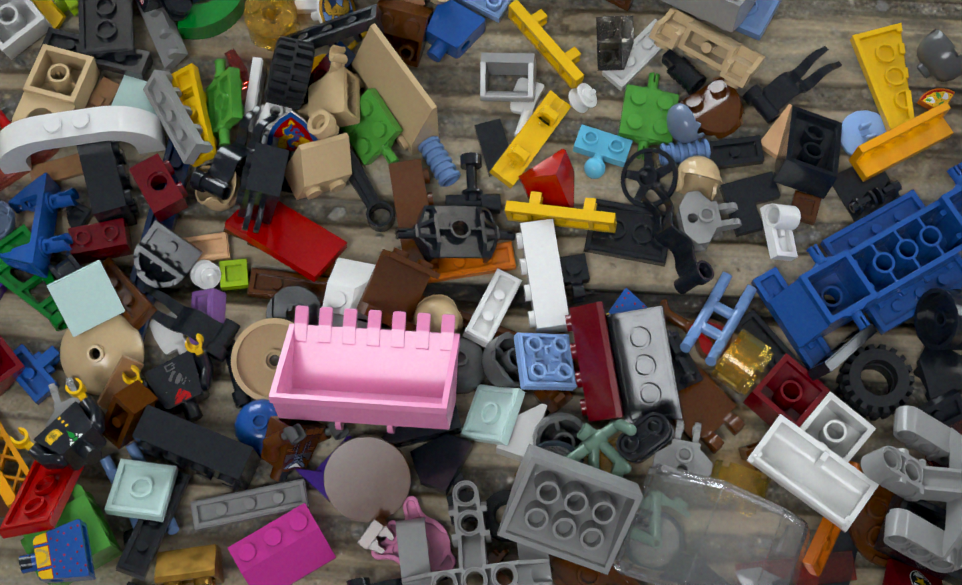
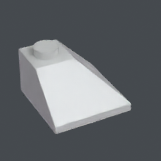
[322,257,375,320]

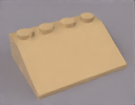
[351,23,439,156]

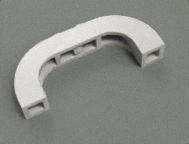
[0,106,166,174]

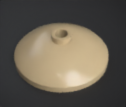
[60,314,145,395]
[231,318,294,400]

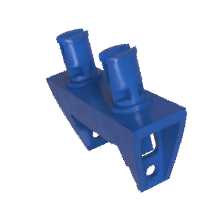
[0,173,80,278]

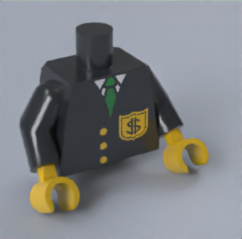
[10,378,107,471]

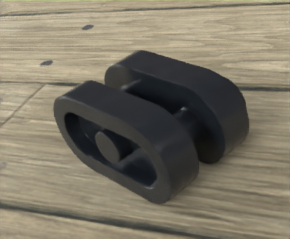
[616,412,674,464]

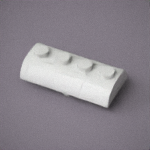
[746,414,879,532]

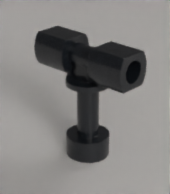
[445,152,501,214]

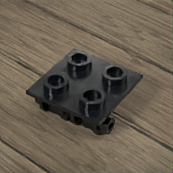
[833,166,902,222]

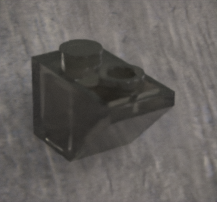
[596,16,634,71]

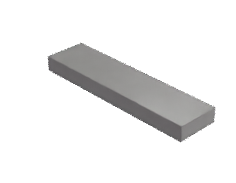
[190,478,310,532]

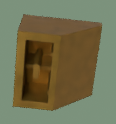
[154,544,224,585]

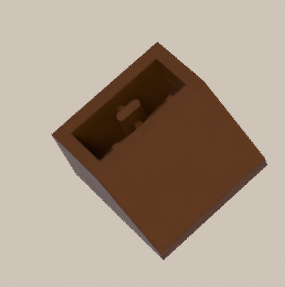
[376,0,434,67]

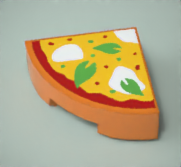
[917,88,955,110]

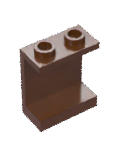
[356,247,440,331]

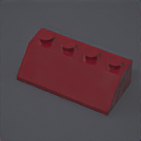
[565,301,624,421]

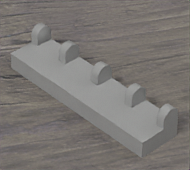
[135,0,188,69]
[143,70,213,165]

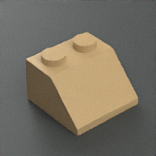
[284,133,352,200]

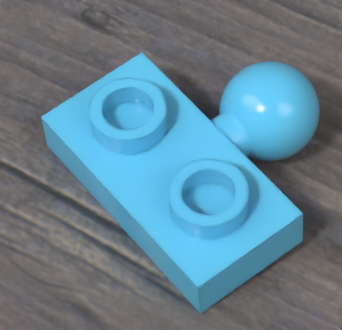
[573,124,633,179]

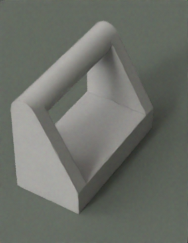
[480,53,537,102]

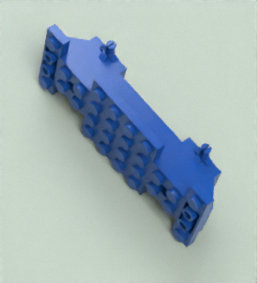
[751,162,962,370]

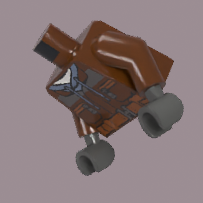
[261,416,350,482]

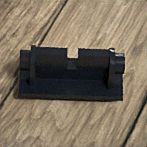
[668,330,703,391]

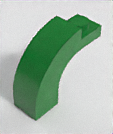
[178,0,249,40]

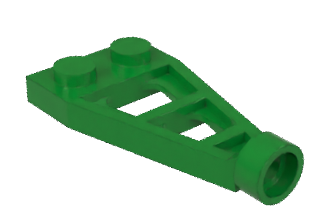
[0,224,68,331]

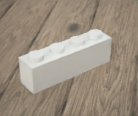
[515,219,569,334]

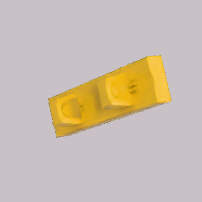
[508,0,584,89]
[171,63,217,167]
[489,90,571,189]
[504,191,617,233]

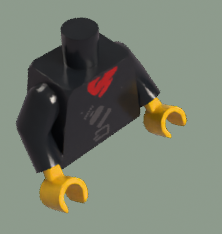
[122,334,214,422]

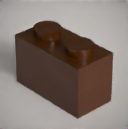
[102,380,158,450]

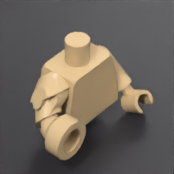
[298,45,360,139]

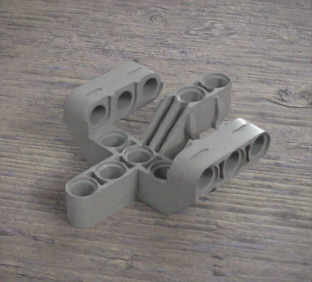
[861,405,962,573]
[396,480,553,585]

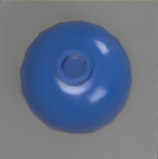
[234,399,278,457]

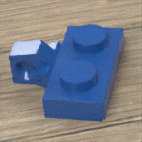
[13,344,61,405]

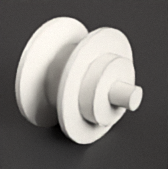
[569,83,597,113]
[190,260,221,290]

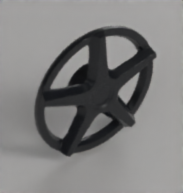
[621,148,678,208]

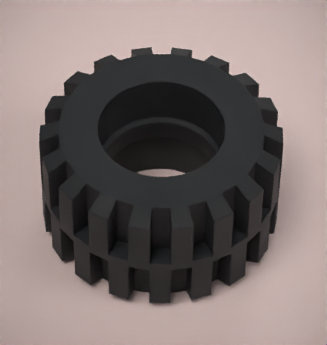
[264,35,315,110]
[836,344,915,421]

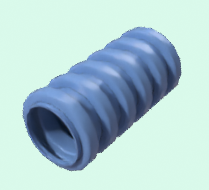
[418,136,461,187]
[659,138,711,166]

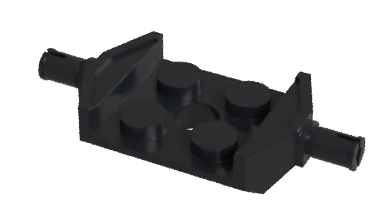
[395,205,515,263]

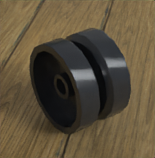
[914,288,962,351]

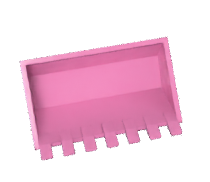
[269,305,460,434]

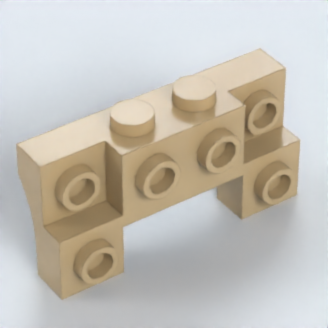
[649,7,765,89]

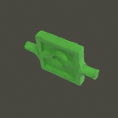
[206,59,244,147]
[617,72,679,160]
[340,88,403,165]

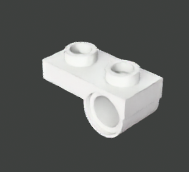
[760,203,801,261]

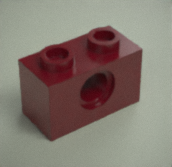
[129,153,188,222]
[68,218,133,265]

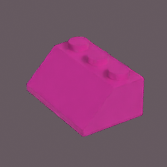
[228,503,336,585]

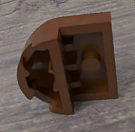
[679,77,745,139]

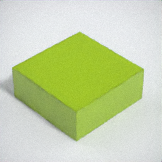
[219,258,249,291]

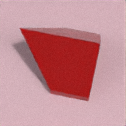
[518,149,574,208]

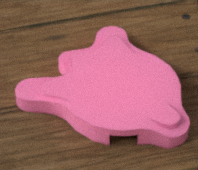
[371,496,456,572]

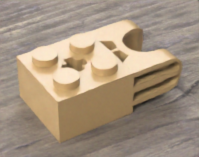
[12,44,100,123]

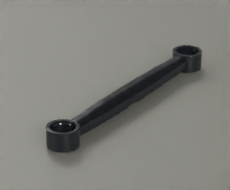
[304,80,395,232]

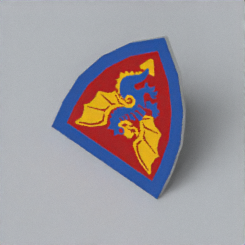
[267,110,319,151]

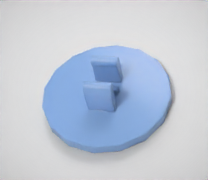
[841,110,887,156]

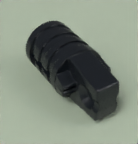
[662,49,707,95]

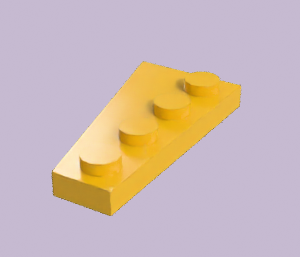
[850,23,915,131]

